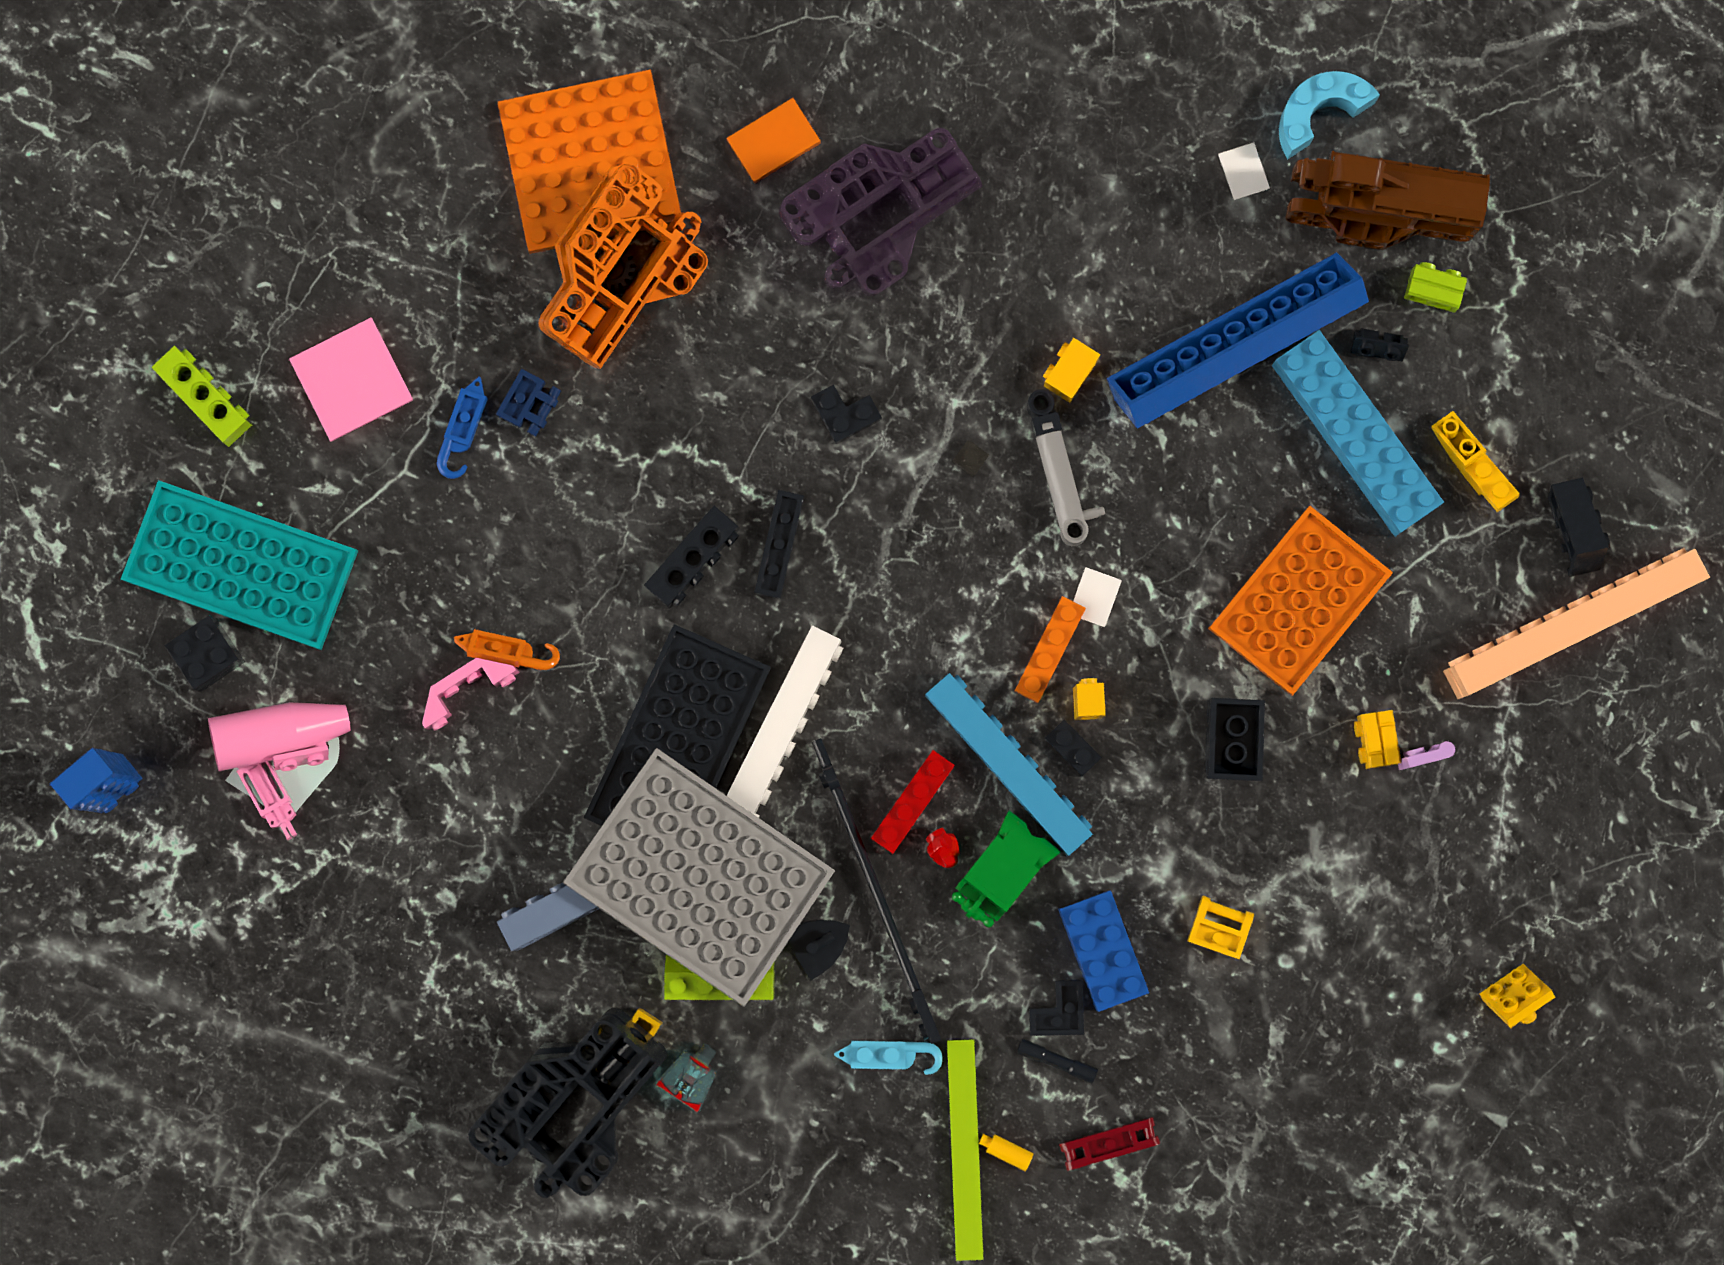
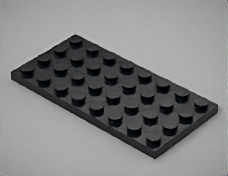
[583,624,771,827]

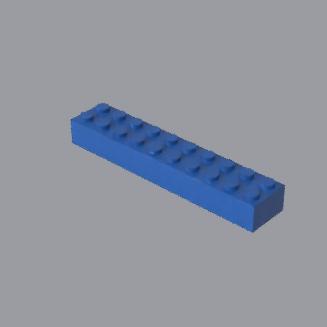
[1106,253,1369,429]

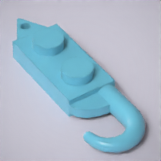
[834,1041,943,1075]

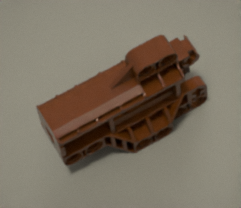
[1286,151,1490,250]

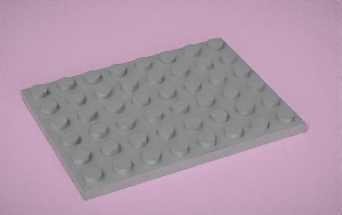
[563,748,835,1007]

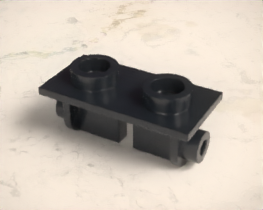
[1351,328,1409,362]

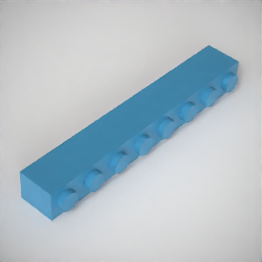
[925,673,1093,856]

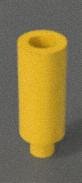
[979,1134,1034,1171]

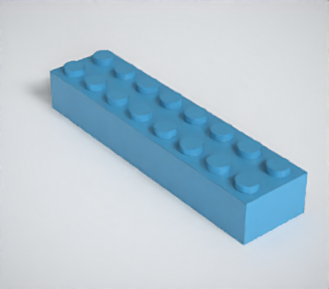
[1272,330,1444,537]

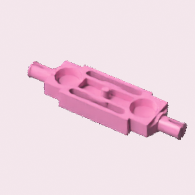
[237,761,297,840]

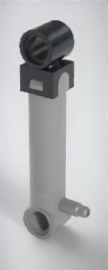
[1027,389,1105,546]

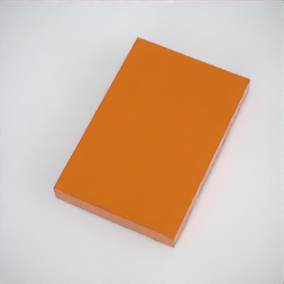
[727,98,821,184]

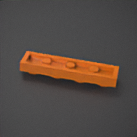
[1014,596,1086,703]

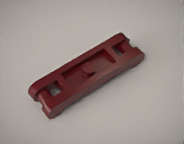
[1059,1117,1160,1171]

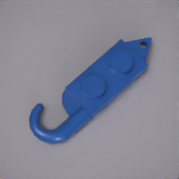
[437,377,488,479]

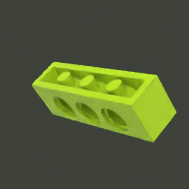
[151,346,252,447]

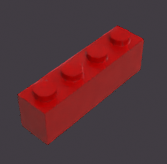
[871,750,955,854]

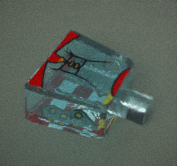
[655,1043,717,1113]

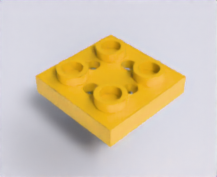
[1479,964,1555,1028]

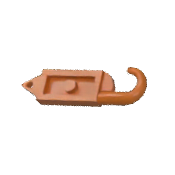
[454,629,560,670]

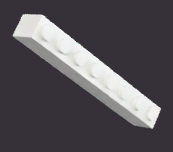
[727,626,843,818]

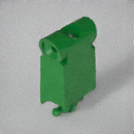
[952,810,1062,928]

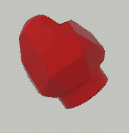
[926,828,960,868]

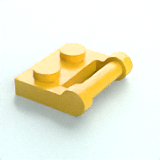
[1187,896,1254,959]

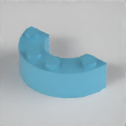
[1279,71,1380,159]

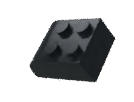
[1206,698,1265,781]

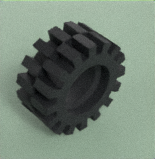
[595,248,637,294]

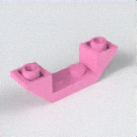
[422,658,519,731]

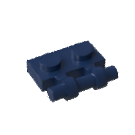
[496,369,561,437]

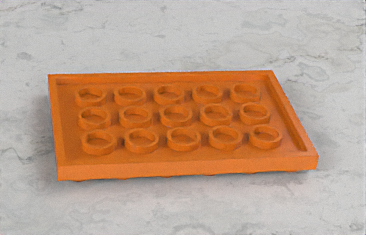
[1208,506,1393,696]

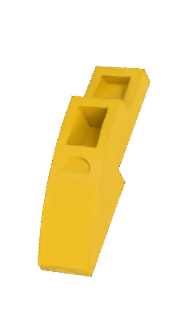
[1431,411,1519,512]

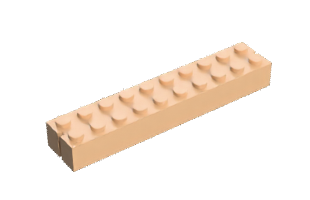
[1444,548,1710,699]

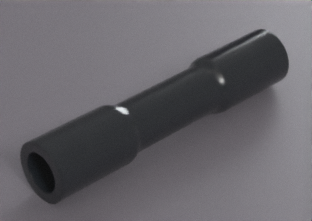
[1017,1038,1098,1084]

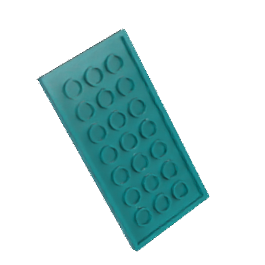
[121,480,358,650]

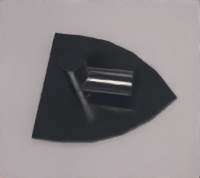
[788,920,850,980]

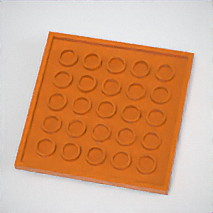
[498,69,681,254]

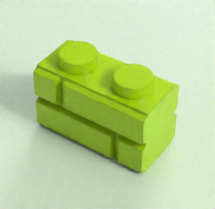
[1404,262,1467,313]

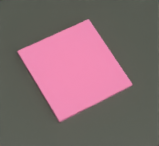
[289,318,413,442]

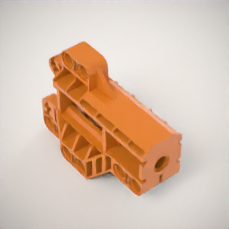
[539,164,708,369]

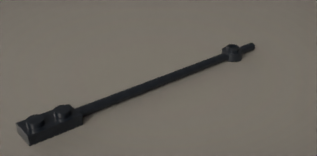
[812,738,941,1044]

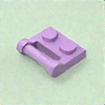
[1398,742,1455,770]

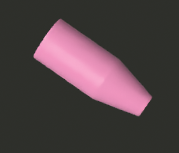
[208,702,351,771]

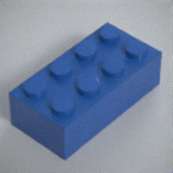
[50,748,143,813]
[1058,890,1149,1012]

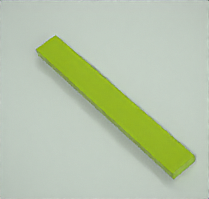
[947,1039,983,1261]

